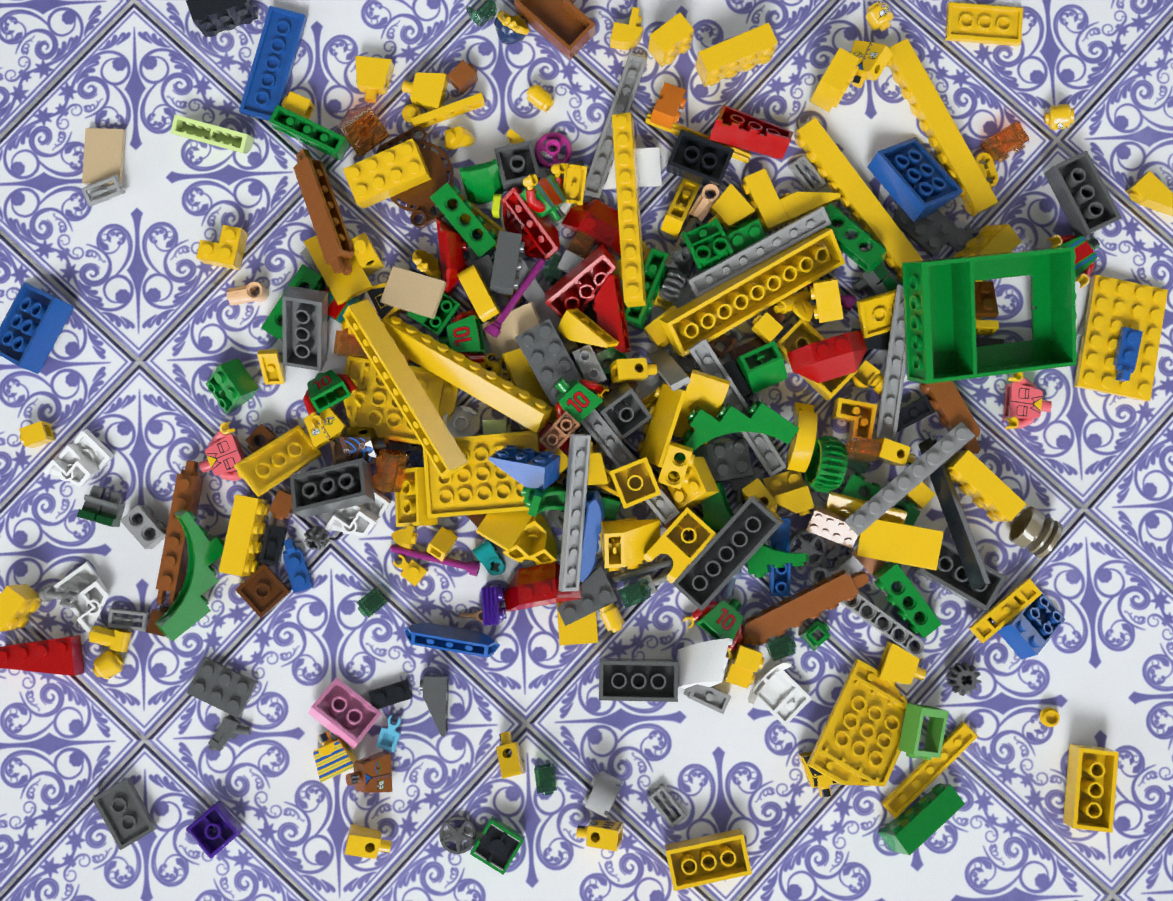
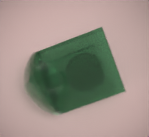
[466,0,497,27]

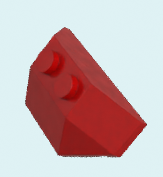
[501,187,560,260]
[561,199,621,258]
[436,218,469,296]
[593,275,631,353]
[787,331,867,384]
[505,562,582,612]

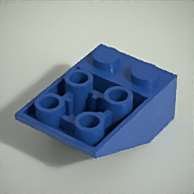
[489,445,560,490]
[997,590,1065,660]

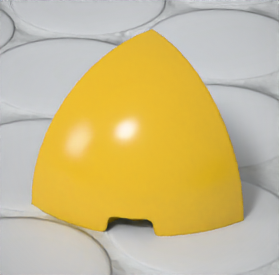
[503,513,557,565]

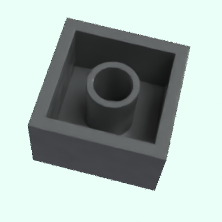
[494,140,540,192]
[596,382,652,441]

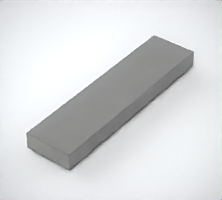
[646,347,691,391]

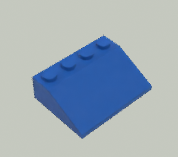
[867,137,963,222]
[0,282,74,374]

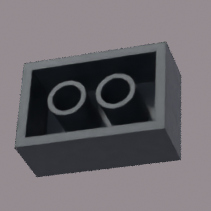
[186,0,258,37]
[666,129,734,189]

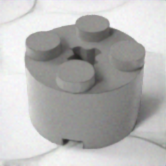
[582,771,623,818]

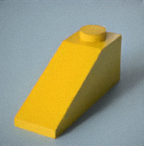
[1125,171,1173,216]
[660,178,701,237]
[780,192,841,225]
[557,308,619,348]

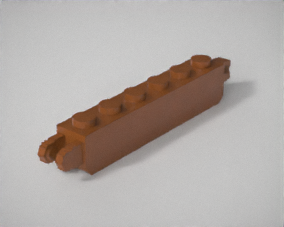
[293,148,354,276]
[919,381,981,454]
[156,460,203,606]
[739,570,869,646]

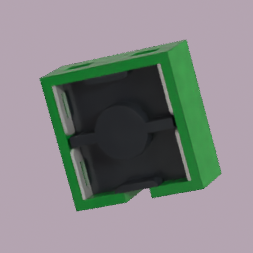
[470,816,525,875]

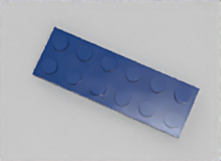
[239,6,307,121]

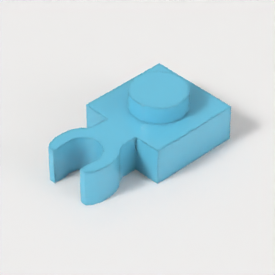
[376,715,402,752]

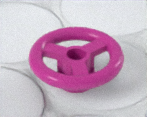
[535,132,572,169]

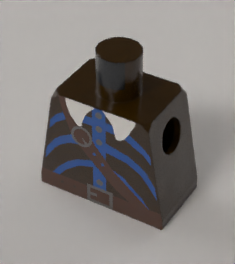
[339,427,389,463]

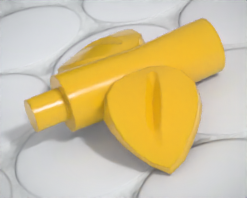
[774,290,813,322]

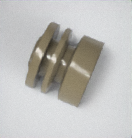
[1009,506,1063,558]

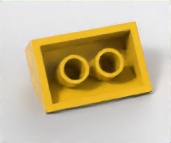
[394,467,438,527]

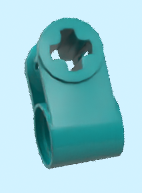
[472,539,506,576]

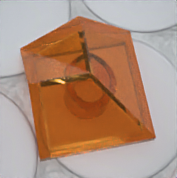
[338,105,390,157]

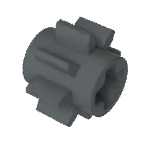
[304,526,329,550]

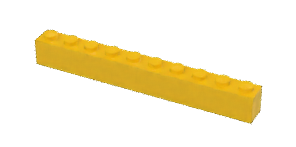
[886,38,998,218]
[612,112,647,308]
[794,118,923,283]
[342,299,468,479]
[382,316,553,433]

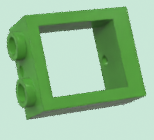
[898,703,949,760]

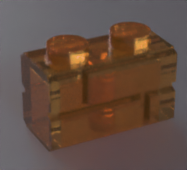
[980,121,1029,163]
[845,437,880,462]
[372,449,408,492]

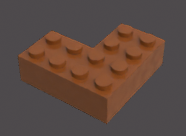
[514,0,595,60]

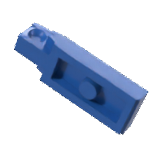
[1113,327,1143,382]
[283,538,313,593]

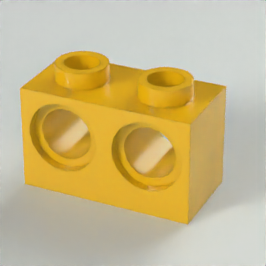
[658,441,695,489]

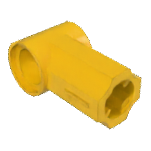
[89,625,132,652]

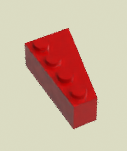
[709,105,793,159]
[545,245,616,319]
[0,635,85,676]

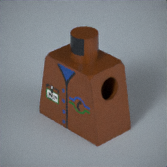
[346,752,393,793]

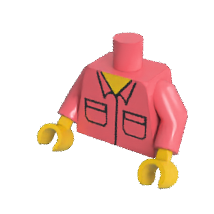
[1003,372,1052,429]
[199,421,246,481]

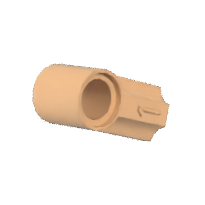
[688,184,719,222]
[226,282,269,306]

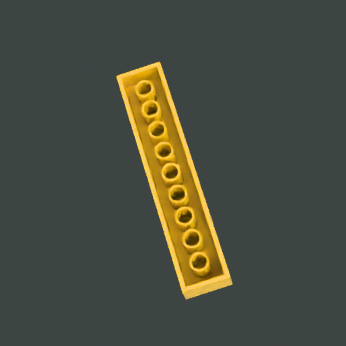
[659,228,845,357]

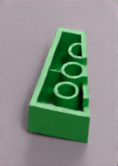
[878,783,965,856]

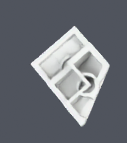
[602,147,662,190]
[43,429,115,487]
[325,489,392,537]
[54,561,109,633]
[678,638,733,689]

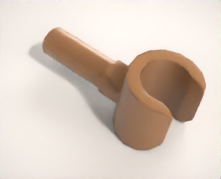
[460,610,483,622]

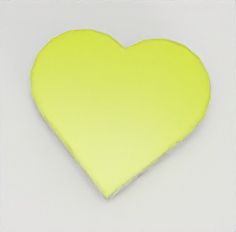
[492,193,502,219]

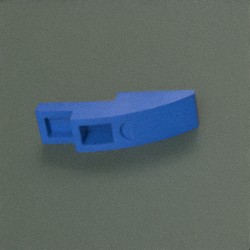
[768,517,791,596]

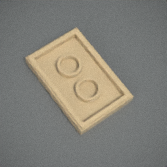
[82,128,126,186]
[380,266,447,319]
[482,302,541,360]

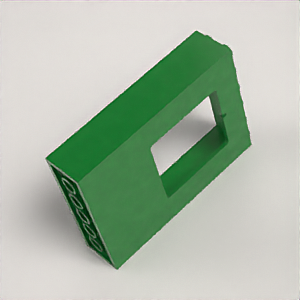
[902,247,1077,384]

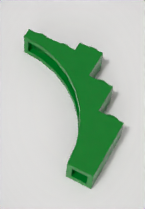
[675,400,800,461]
[521,482,621,520]
[702,483,810,578]
[155,509,225,642]

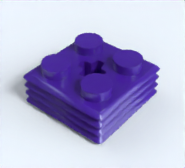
[481,584,507,626]
[186,801,243,859]

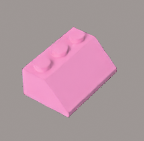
[308,677,382,750]

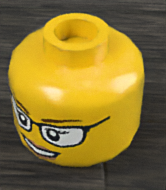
[865,1,894,32]
[1044,104,1074,130]

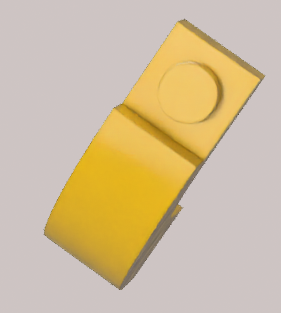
[786,402,817,472]

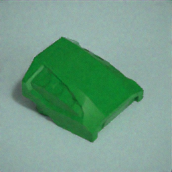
[459,159,504,205]
[682,217,733,271]

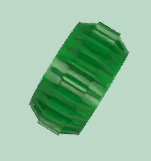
[804,435,848,493]

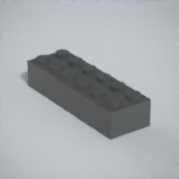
[672,495,784,611]

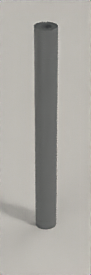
[611,557,673,583]

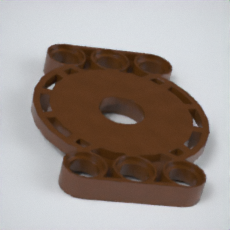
[376,126,458,229]

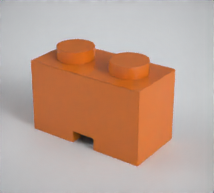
[650,82,687,130]

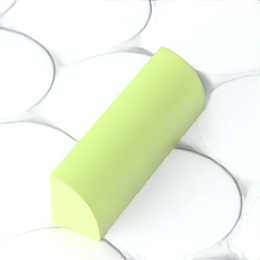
[170,115,254,154]

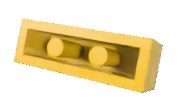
[741,168,789,233]

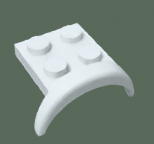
[748,661,812,726]

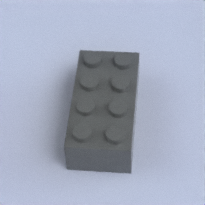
[1044,150,1122,238]
[282,286,328,371]
[515,319,582,407]
[290,458,375,518]
[913,540,1006,611]
[599,658,678,702]

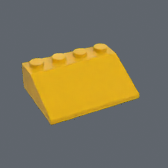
[637,383,686,468]

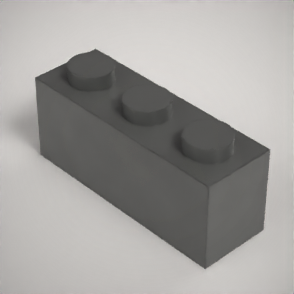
[490,231,525,295]

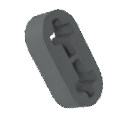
[820,544,854,572]

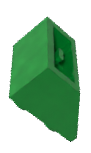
[724,217,766,254]
[407,293,460,336]
[737,340,788,394]
[206,358,259,414]

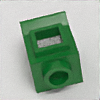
[798,620,831,651]

